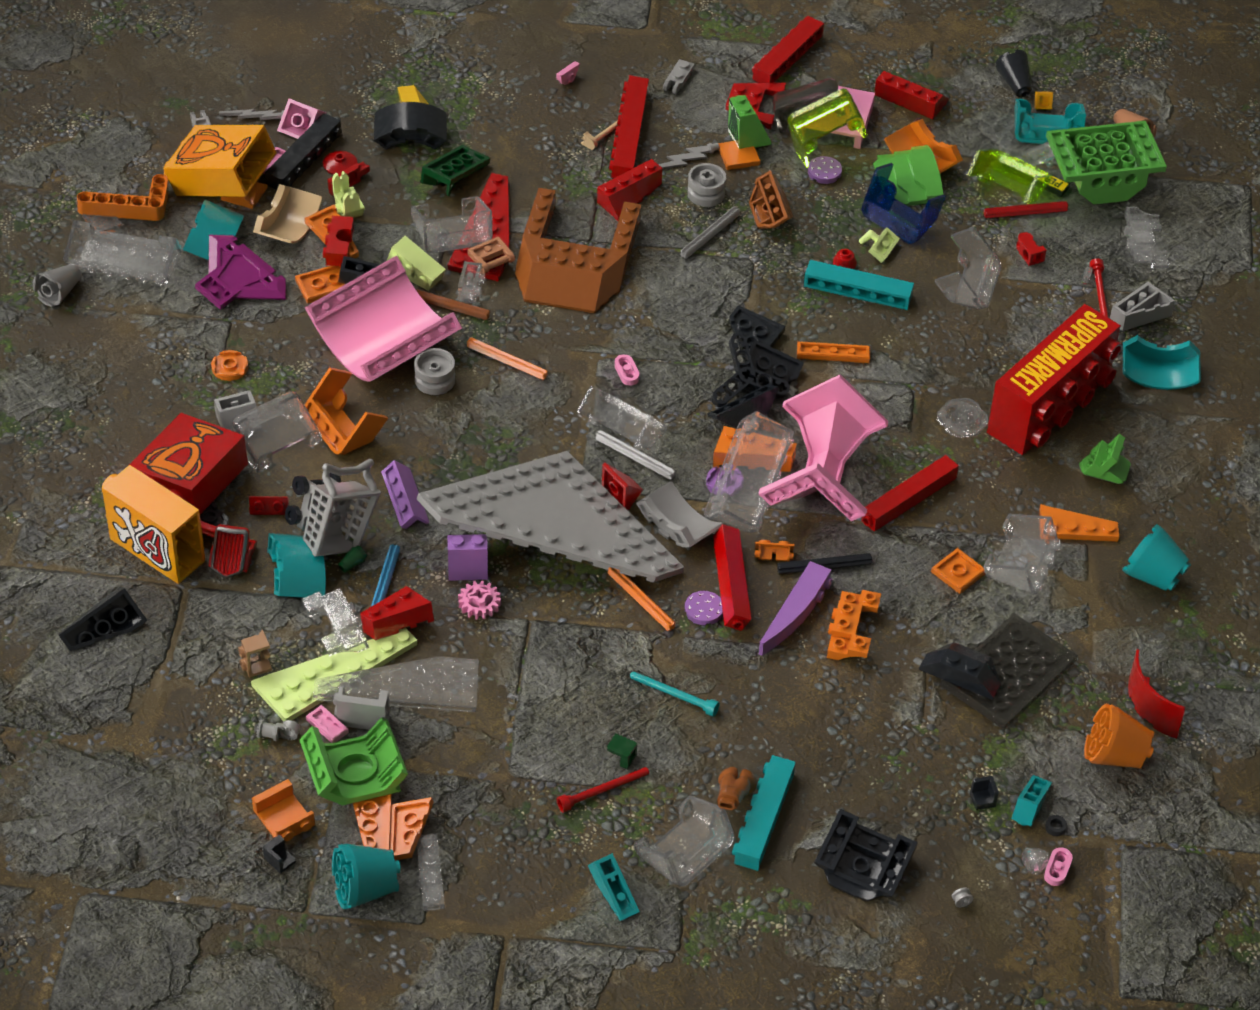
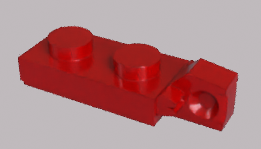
[327,162,370,196]

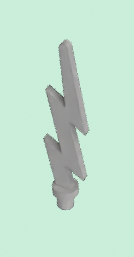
[219,109,284,120]
[658,143,720,169]

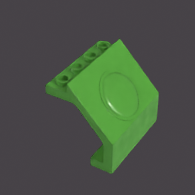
[300,717,408,806]

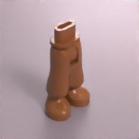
[717,767,757,810]

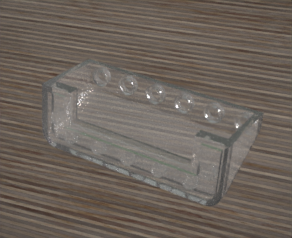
[63,220,183,285]
[704,411,795,533]

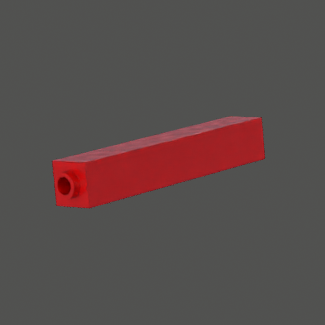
[861,455,959,532]
[713,524,751,631]

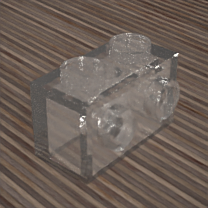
[458,261,485,304]

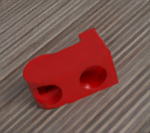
[1016,232,1046,266]

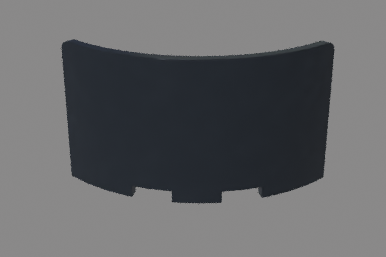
[374,102,447,150]

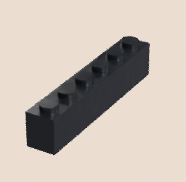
[265,113,342,190]

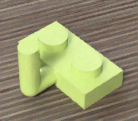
[859,227,900,263]

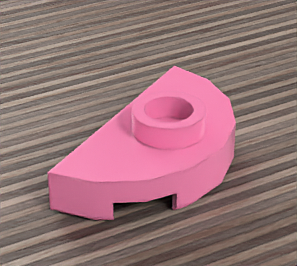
[556,61,580,85]

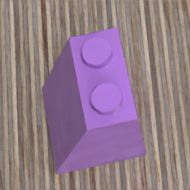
[448,534,488,581]

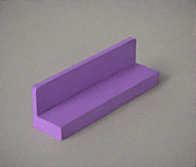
[381,460,429,529]

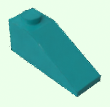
[1011,775,1052,826]
[588,853,640,921]

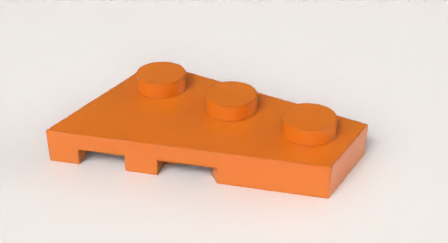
[389,797,434,860]

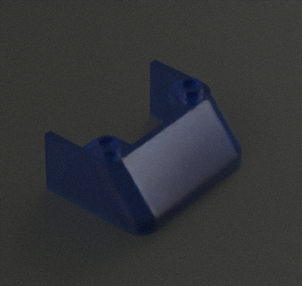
[861,163,946,244]

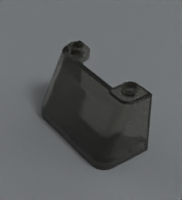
[772,78,846,133]

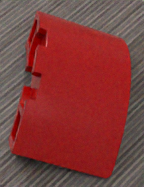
[1128,649,1185,739]

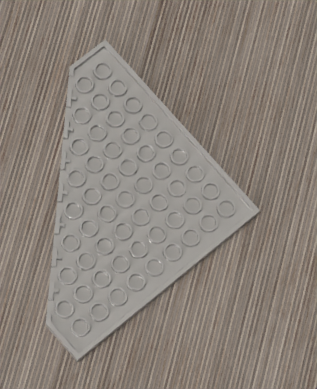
[417,451,685,582]

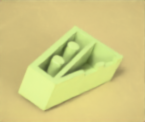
[387,236,446,291]

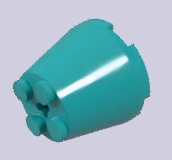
[1122,524,1191,591]
[332,843,400,909]

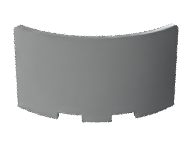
[636,482,723,547]

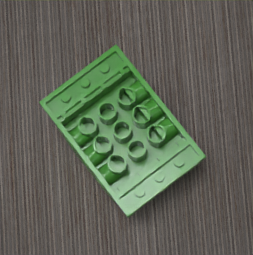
[1046,121,1167,204]

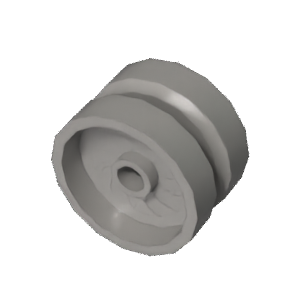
[687,163,726,207]
[414,348,455,395]

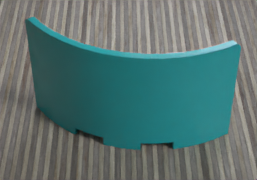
[183,200,245,260]
[1123,335,1201,390]
[267,533,326,599]

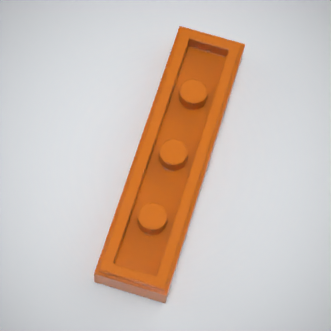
[797,341,870,363]

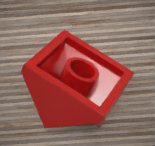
[602,463,643,511]

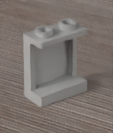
[333,686,390,730]

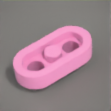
[615,354,640,385]
[1044,848,1072,886]

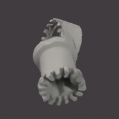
[256,720,300,741]

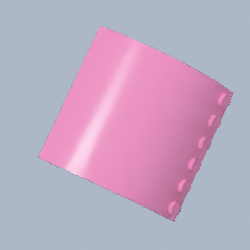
[304,256,462,382]

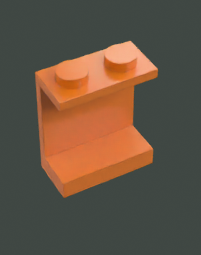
[252,779,315,841]

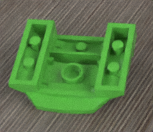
[873,145,944,208]

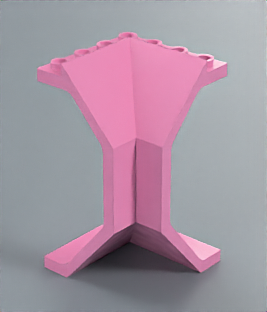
[759,374,888,521]

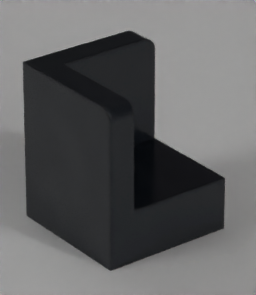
[970,776,999,810]
[263,835,296,874]

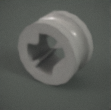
[952,887,973,908]

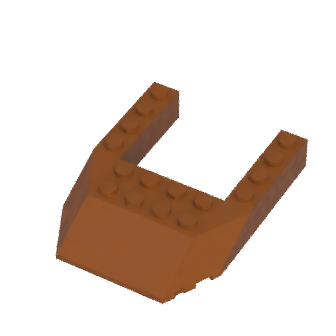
[515,188,642,313]

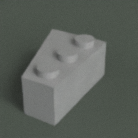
[1110,282,1175,331]

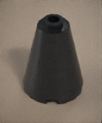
[996,49,1032,97]

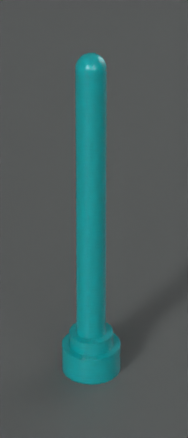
[630,672,720,717]

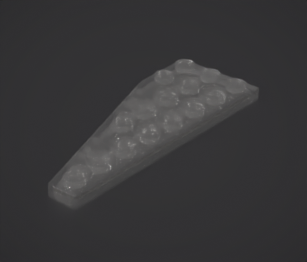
[313,656,479,712]

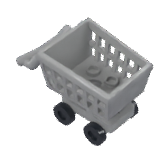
[285,459,381,556]

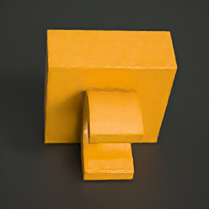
[1034,91,1053,109]

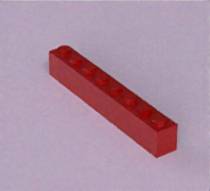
[609,75,649,178]

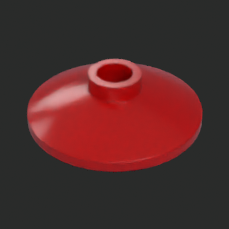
[323,151,357,175]

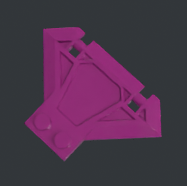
[195,235,286,310]

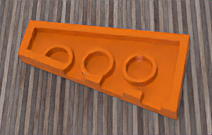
[305,204,359,258]

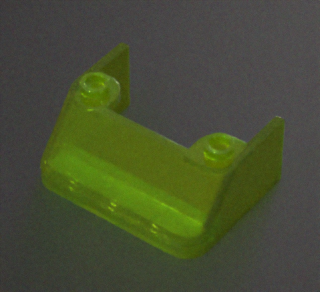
[787,88,867,167]
[967,148,1052,204]

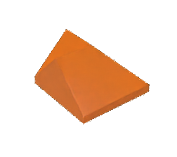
[221,182,268,209]

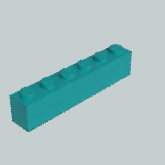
[804,260,914,310]
[732,755,796,871]

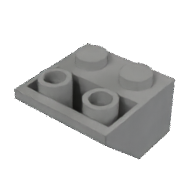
[214,390,263,436]

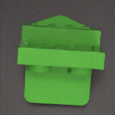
[1079,434,1131,484]

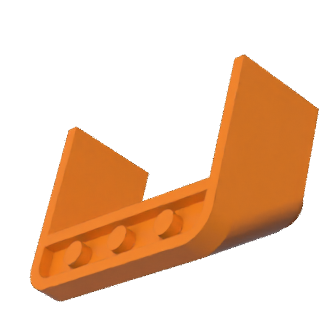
[303,367,388,455]

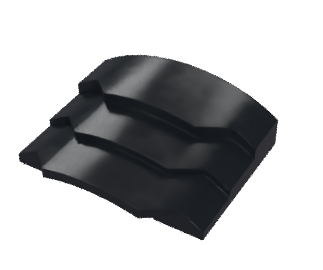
[814,809,918,902]

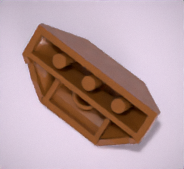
[749,170,793,229]

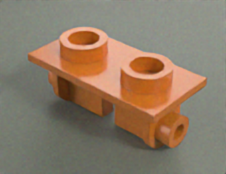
[754,540,794,562]

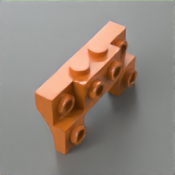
[827,590,881,660]

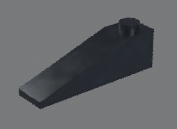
[58,586,147,651]

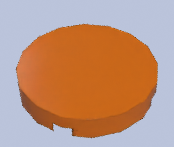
[211,350,249,381]

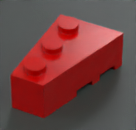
[360,586,434,640]

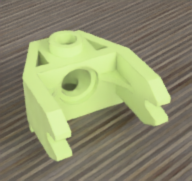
[332,171,365,218]

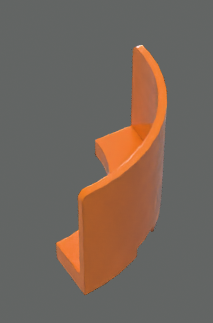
[884,119,963,173]

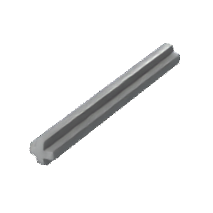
[680,206,740,259]
[595,430,676,480]

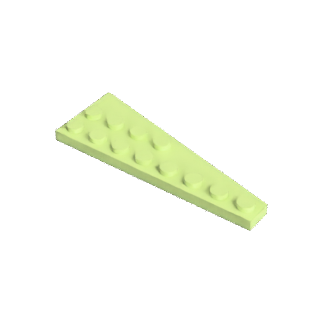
[251,628,417,721]

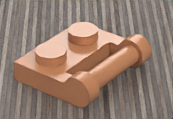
[468,237,515,274]

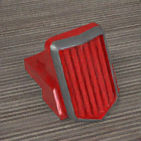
[208,524,256,578]

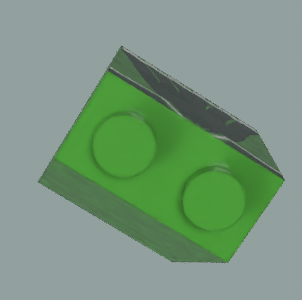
[728,95,771,149]

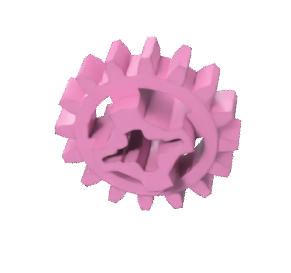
[458,581,501,620]

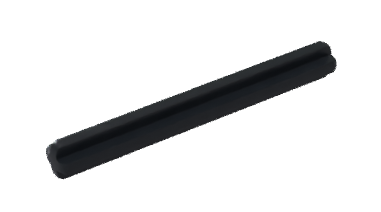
[777,553,872,574]

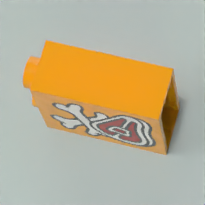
[102,465,205,584]

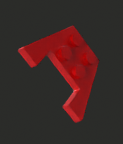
[725,83,786,130]

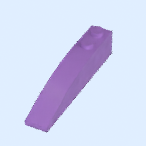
[759,561,833,656]

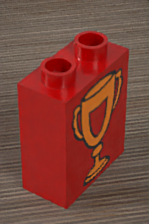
[128,413,248,514]

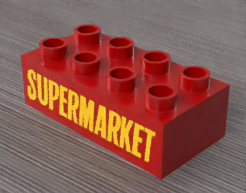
[987,304,1122,456]

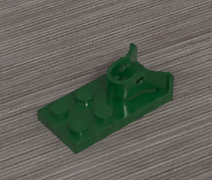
[420,145,490,196]

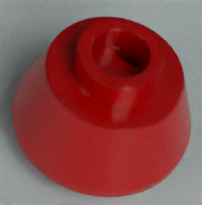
[833,249,857,269]

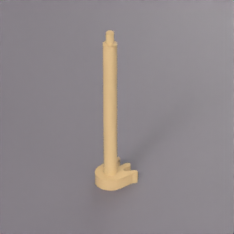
[581,120,620,150]

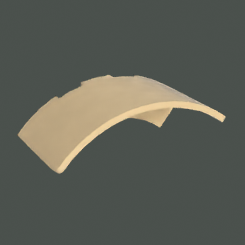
[253,184,323,244]

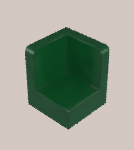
[607,733,637,770]

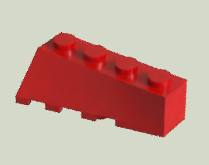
[874,71,949,119]
[597,159,663,221]

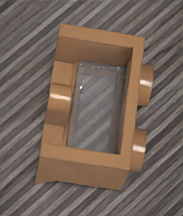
[238,629,272,678]

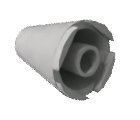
[32,264,82,307]

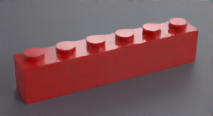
[752,16,824,83]

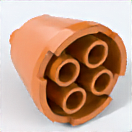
[1084,703,1154,769]

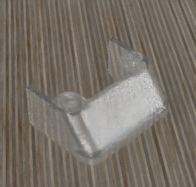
[935,226,1001,309]
[577,385,668,451]

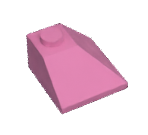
[277,99,326,139]

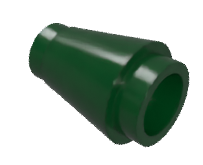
[338,545,367,573]

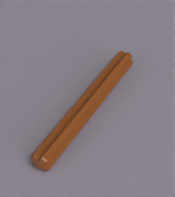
[416,289,490,320]

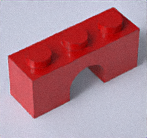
[323,215,354,267]

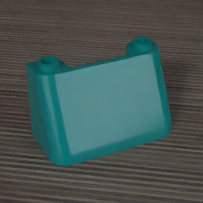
[1015,99,1086,144]

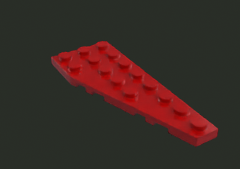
[448,173,509,281]

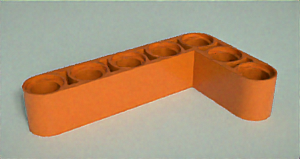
[77,174,169,221]

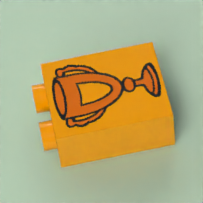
[163,125,277,197]

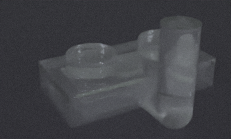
[1023,142,1055,168]

